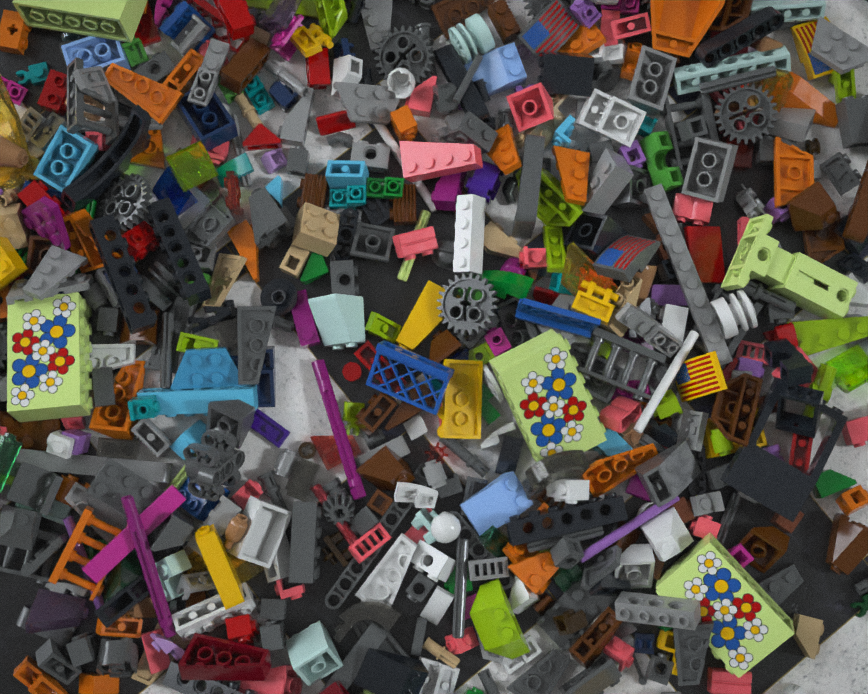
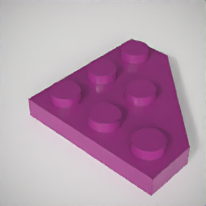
[21,196,71,251]

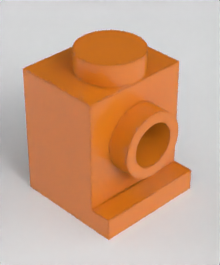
[835,485,868,516]

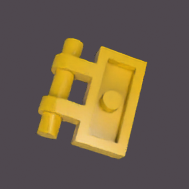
[289,23,334,58]
[571,280,619,325]

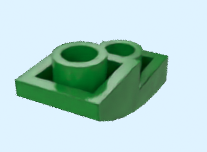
[366,177,404,199]

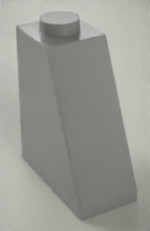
[757,107,816,143]

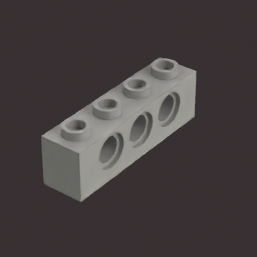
[615,591,701,630]

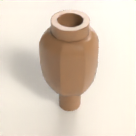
[224,513,248,549]

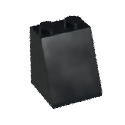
[537,51,594,97]
[563,211,630,262]

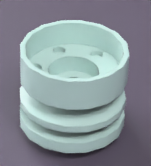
[448,13,495,64]

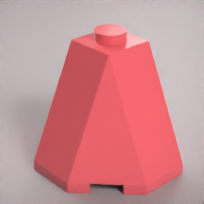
[240,665,303,694]

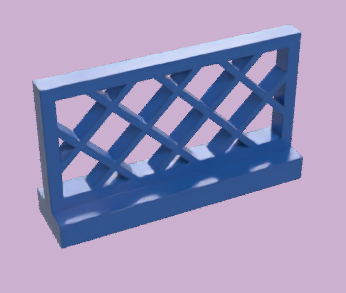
[514,298,601,339]
[365,340,455,415]

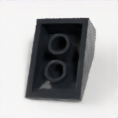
[354,648,429,694]

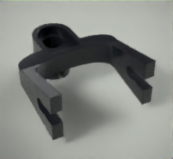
[188,300,237,335]

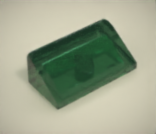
[478,525,509,560]

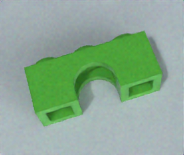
[640,131,684,193]

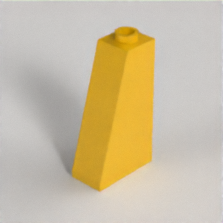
[396,280,461,352]
[195,524,245,610]

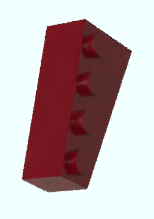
[178,633,272,681]

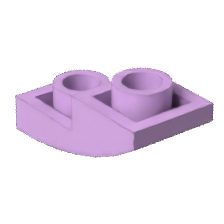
[149,633,185,660]

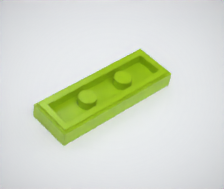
[542,226,568,273]

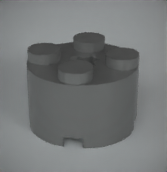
[96,637,139,678]

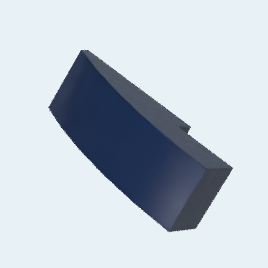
[257,346,276,408]

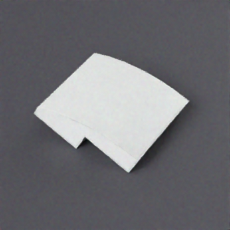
[419,656,460,694]

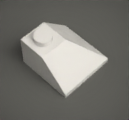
[640,506,694,562]
[614,544,655,589]

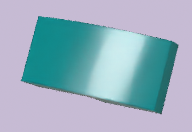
[244,75,276,116]
[215,153,254,189]
[329,185,367,210]

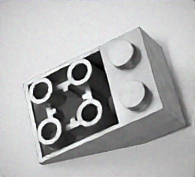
[634,439,701,507]

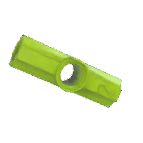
[802,363,838,418]

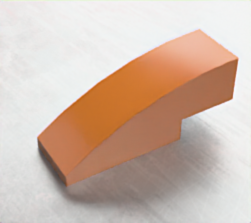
[13,655,68,694]

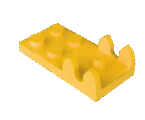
[437,359,483,439]

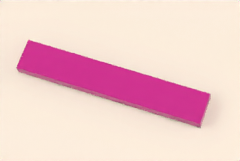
[82,484,186,584]

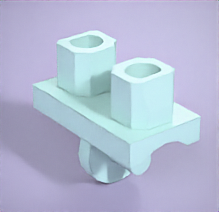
[411,508,441,544]

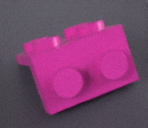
[269,15,304,61]

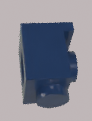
[269,81,299,113]

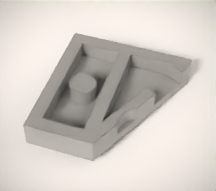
[72,66,116,104]

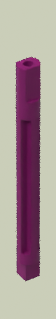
[311,359,366,500]
[121,495,176,638]

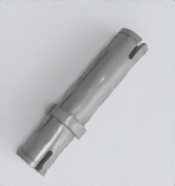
[264,59,310,98]

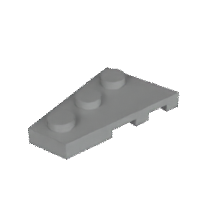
[361,0,393,52]
[22,245,88,300]

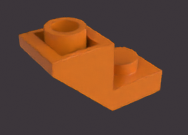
[620,42,643,81]

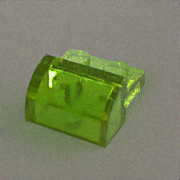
[165,140,218,192]
[825,344,868,394]

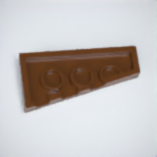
[431,0,496,41]

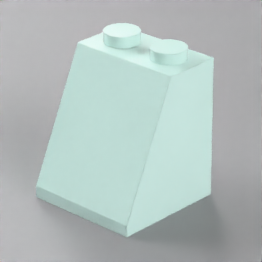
[308,293,365,350]
[285,620,344,686]

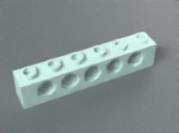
[673,45,791,95]

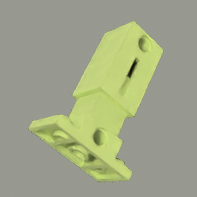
[720,214,858,319]

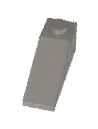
[278,88,315,147]

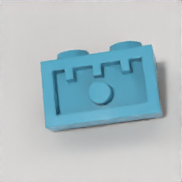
[551,115,576,148]

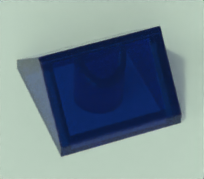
[152,166,198,217]

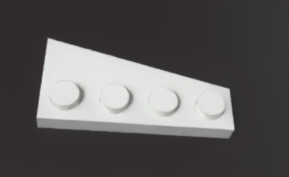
[89,344,136,376]
[355,533,417,619]

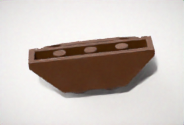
[707,0,753,32]
[710,373,763,447]

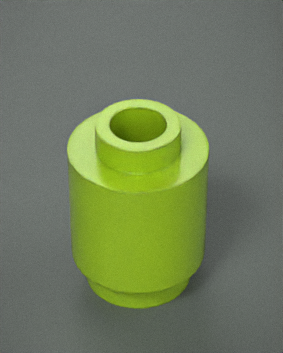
[710,429,734,456]

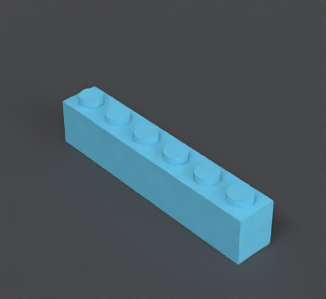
[137,384,258,417]

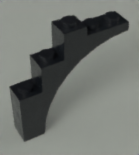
[61,105,152,212]

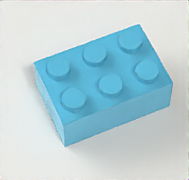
[33,124,99,192]

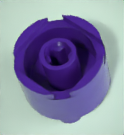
[466,160,504,204]

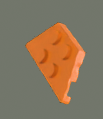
[773,137,814,208]

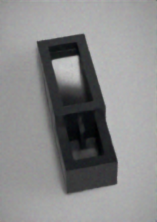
[94,574,150,628]

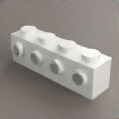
[453,194,486,275]
[171,582,257,641]

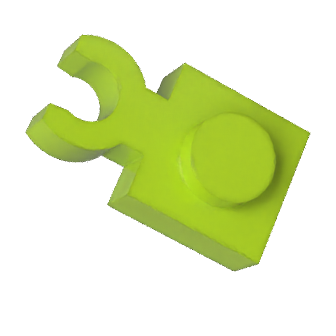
[342,401,365,436]

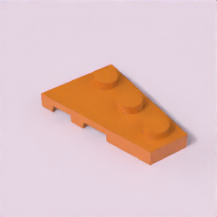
[557,24,607,54]
[486,124,522,175]
[552,145,590,206]

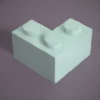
[155,549,192,602]

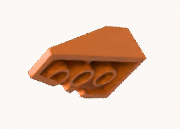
[767,72,838,128]
[89,360,146,441]
[578,443,658,498]

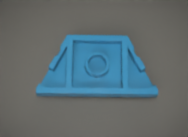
[171,347,242,390]

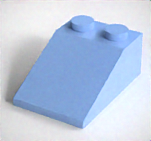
[61,36,131,73]
[464,42,527,96]
[460,471,534,538]

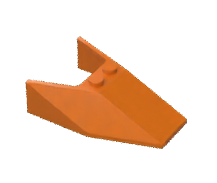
[650,0,725,58]

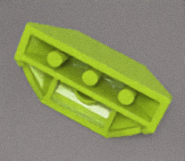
[314,0,348,39]
[516,167,583,227]
[469,578,530,659]

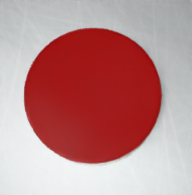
[342,362,362,382]

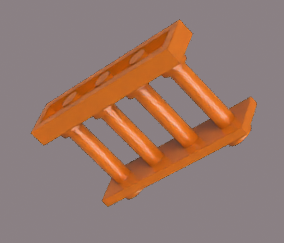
[48,505,128,601]

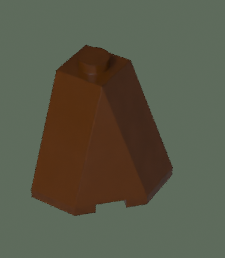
[826,513,868,575]

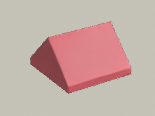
[506,82,554,132]

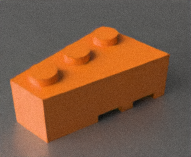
[63,208,122,273]

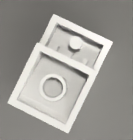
[575,88,647,147]

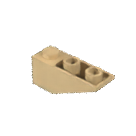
[483,221,522,259]
[279,245,312,280]
[600,276,642,337]

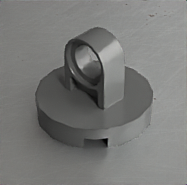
[592,60,620,93]

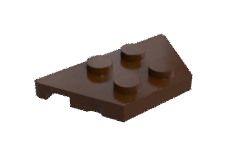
[802,211,845,263]

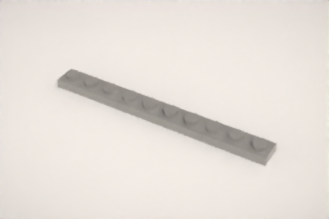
[642,184,733,366]

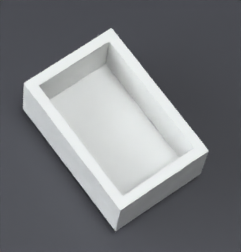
[226,495,292,569]

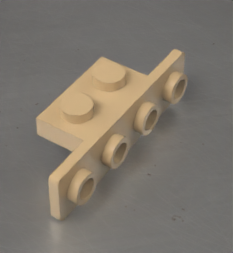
[514,93,569,149]

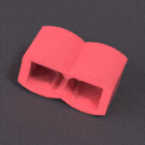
[672,193,713,226]
[599,396,642,433]

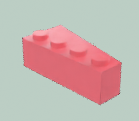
[399,141,483,183]

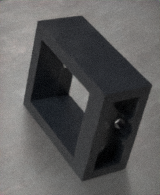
[775,383,824,438]

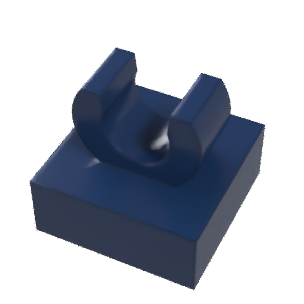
[333,38,355,59]
[633,632,655,654]

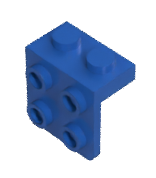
[159,1,216,52]
[179,477,231,522]

